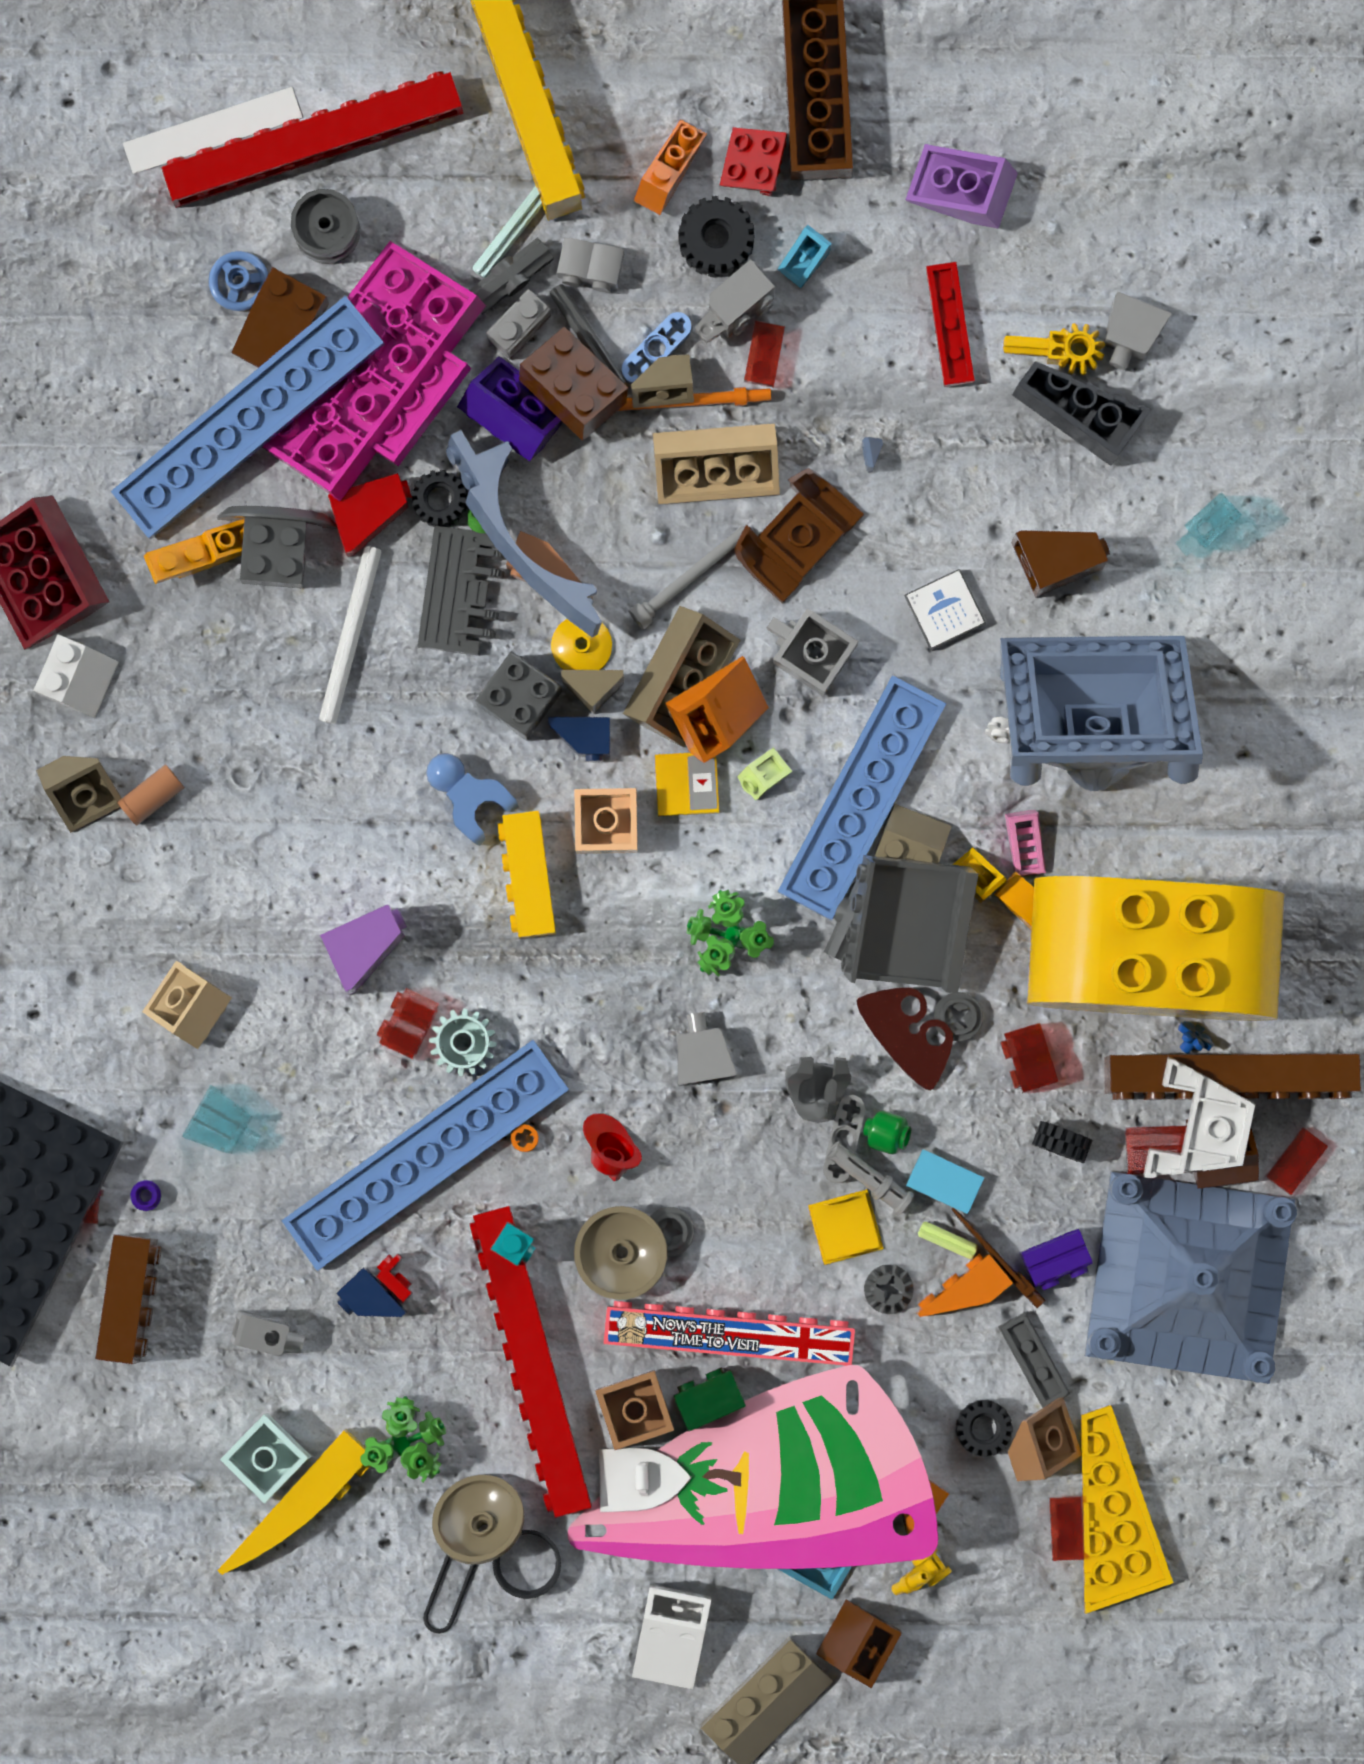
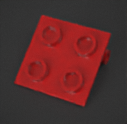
[719,127,788,196]

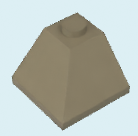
[36,756,122,833]

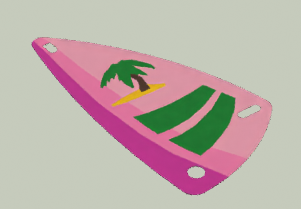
[568,1365,938,1569]

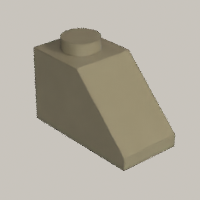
[631,354,694,408]

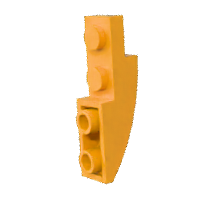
[144,519,245,584]

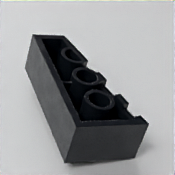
[1012,361,1152,466]

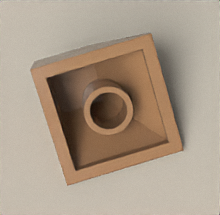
[1008,1397,1081,1481]

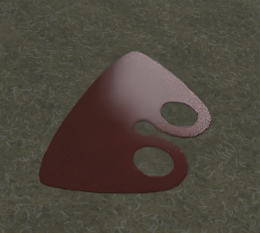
[856,988,953,1091]

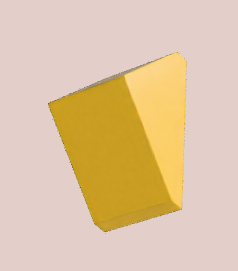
[952,847,1007,903]

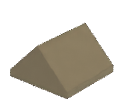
[561,670,624,714]

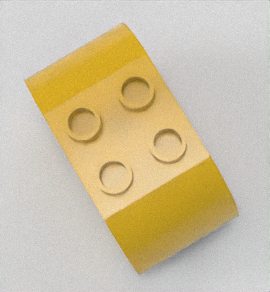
[1027,876,1285,1021]

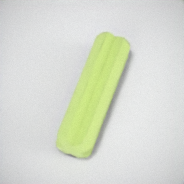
[918,1222,978,1259]

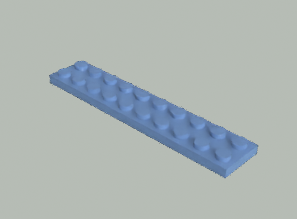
[111,296,385,539]
[281,1040,569,1271]

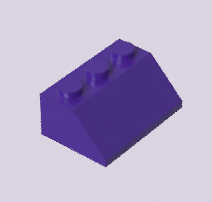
[457,356,563,461]

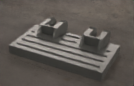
[417,526,507,656]

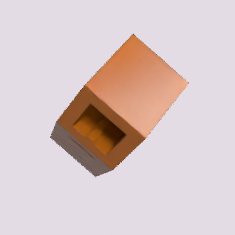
[634,119,707,215]
[916,1253,1013,1317]

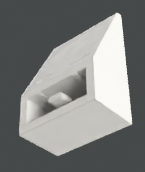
[632,1584,711,1689]

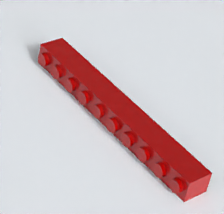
[161,71,464,208]
[469,1206,592,1518]

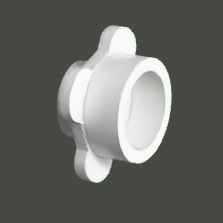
[985,717,1010,743]

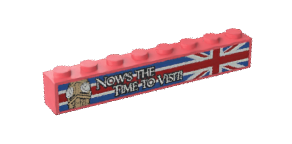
[604,1301,855,1366]

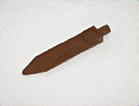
[951,1208,1046,1308]

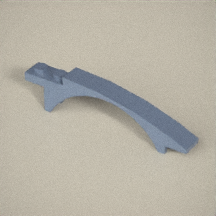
[446,430,602,637]

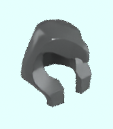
[785,1057,851,1123]

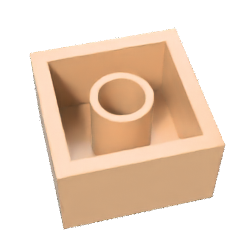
[574,788,638,854]

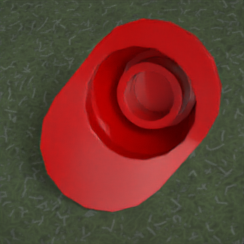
[583,1113,642,1181]

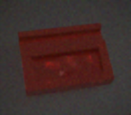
[1125,1126,1187,1174]

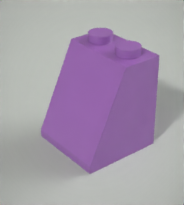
[320,904,407,995]

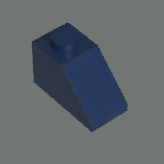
[548,717,610,763]
[336,1267,408,1317]

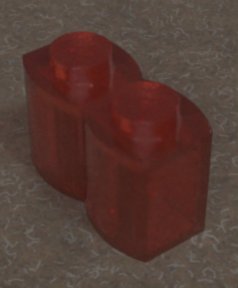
[377,988,440,1060]
[1000,1023,1058,1094]

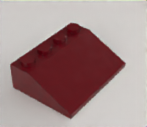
[0,495,110,650]

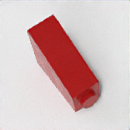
[328,473,412,557]

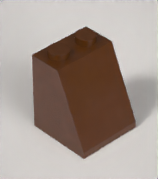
[1011,530,1110,598]

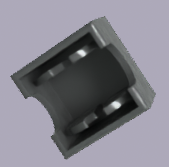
[475,651,562,741]

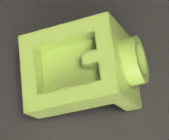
[737,747,792,800]

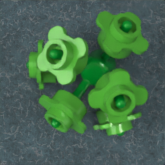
[686,890,774,977]
[360,1396,446,1483]

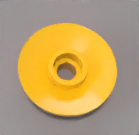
[551,619,612,670]

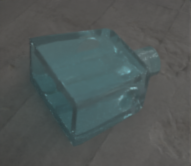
[1175,492,1242,556]
[182,1085,262,1154]

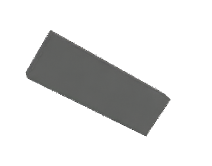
[998,1312,1070,1408]

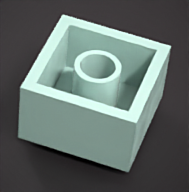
[220,1413,311,1504]

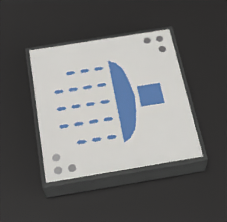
[904,569,986,651]

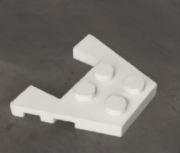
[1144,1057,1255,1178]

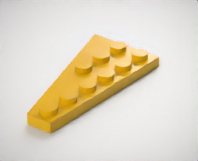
[1081,1405,1173,1614]

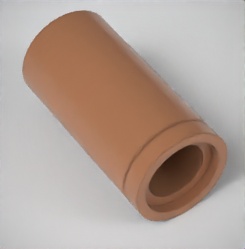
[117,764,185,826]

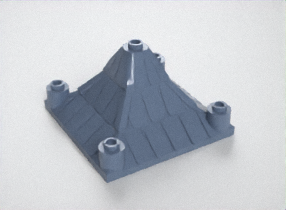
[1000,636,1203,791]
[1084,1172,1297,1384]

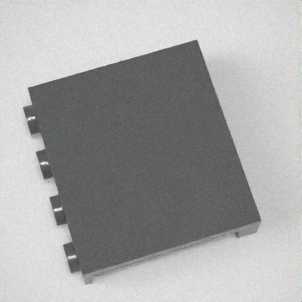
[841,855,978,994]

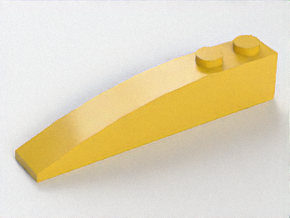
[217,1429,370,1575]

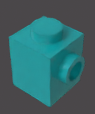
[491,1222,536,1266]

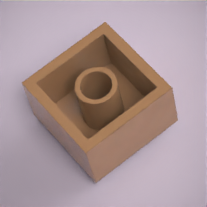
[595,1370,674,1450]

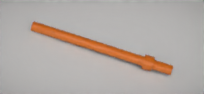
[618,387,771,411]

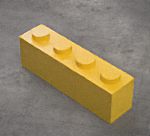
[497,810,556,939]

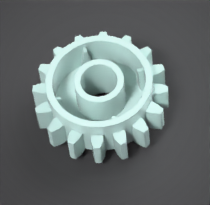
[429,1008,497,1077]

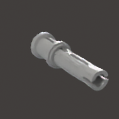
[826,1142,914,1216]

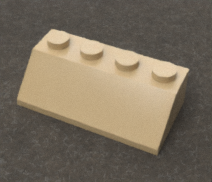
[653,423,780,504]

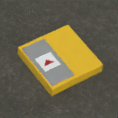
[655,753,719,817]

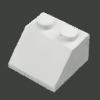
[33,634,119,718]

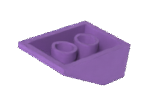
[905,144,1018,229]

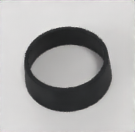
[493,1530,561,1599]

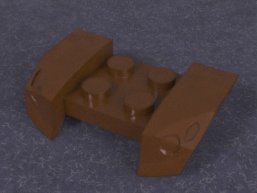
[735,468,865,604]

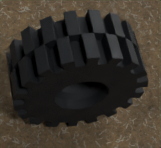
[678,196,755,278]

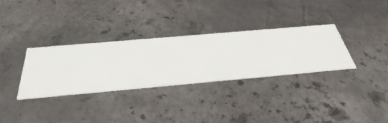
[123,87,303,174]

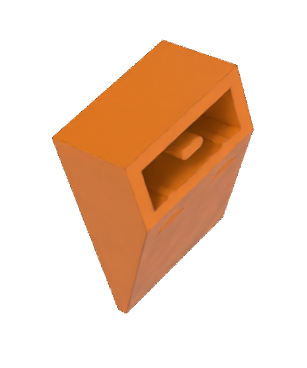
[666,656,769,763]

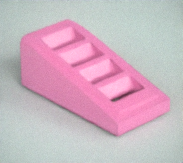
[1005,810,1046,877]

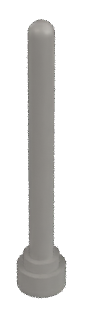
[628,526,745,630]

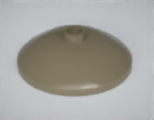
[574,1206,667,1300]
[432,1475,525,1564]

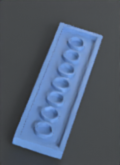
[778,675,946,921]

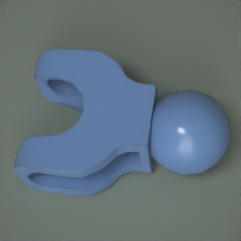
[426,753,519,846]

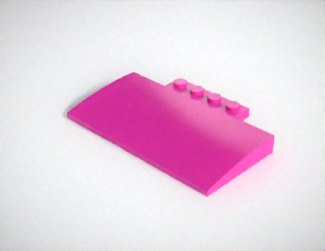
[262,241,486,501]

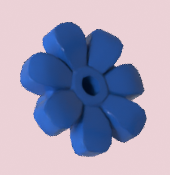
[1178,1021,1214,1054]

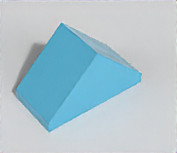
[777,225,832,288]

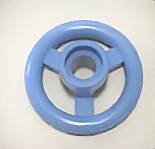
[209,251,268,311]

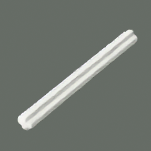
[319,546,381,724]

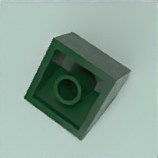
[674,1367,746,1432]

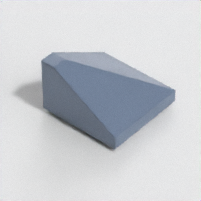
[861,437,883,473]

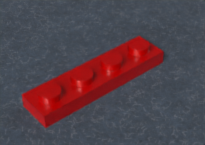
[926,262,975,387]

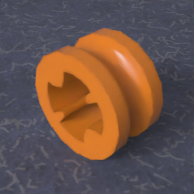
[511,1124,539,1152]

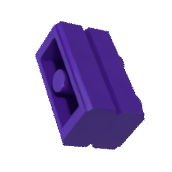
[1020,1229,1093,1290]

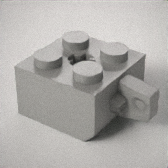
[695,259,775,344]
[766,609,859,697]

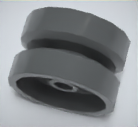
[291,189,360,264]

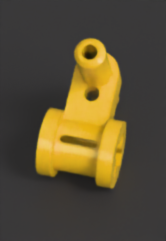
[891,1548,952,1595]

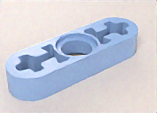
[622,312,691,385]

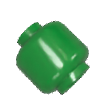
[863,1110,912,1155]

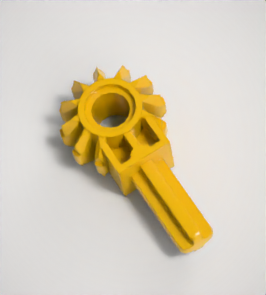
[1003,323,1105,376]

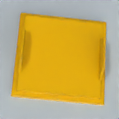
[808,1189,884,1265]

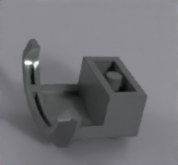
[217,505,338,589]

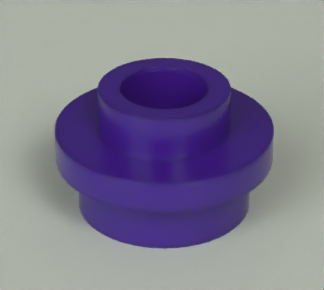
[130,1180,162,1211]

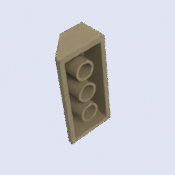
[623,606,741,747]
[701,1636,833,1764]

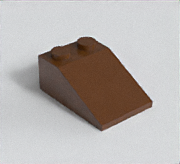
[231,267,329,368]

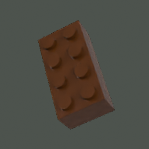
[95,1234,162,1364]

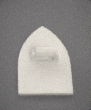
[599,1448,691,1512]

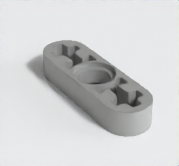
[823,1095,865,1183]

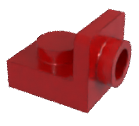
[376,1254,413,1302]

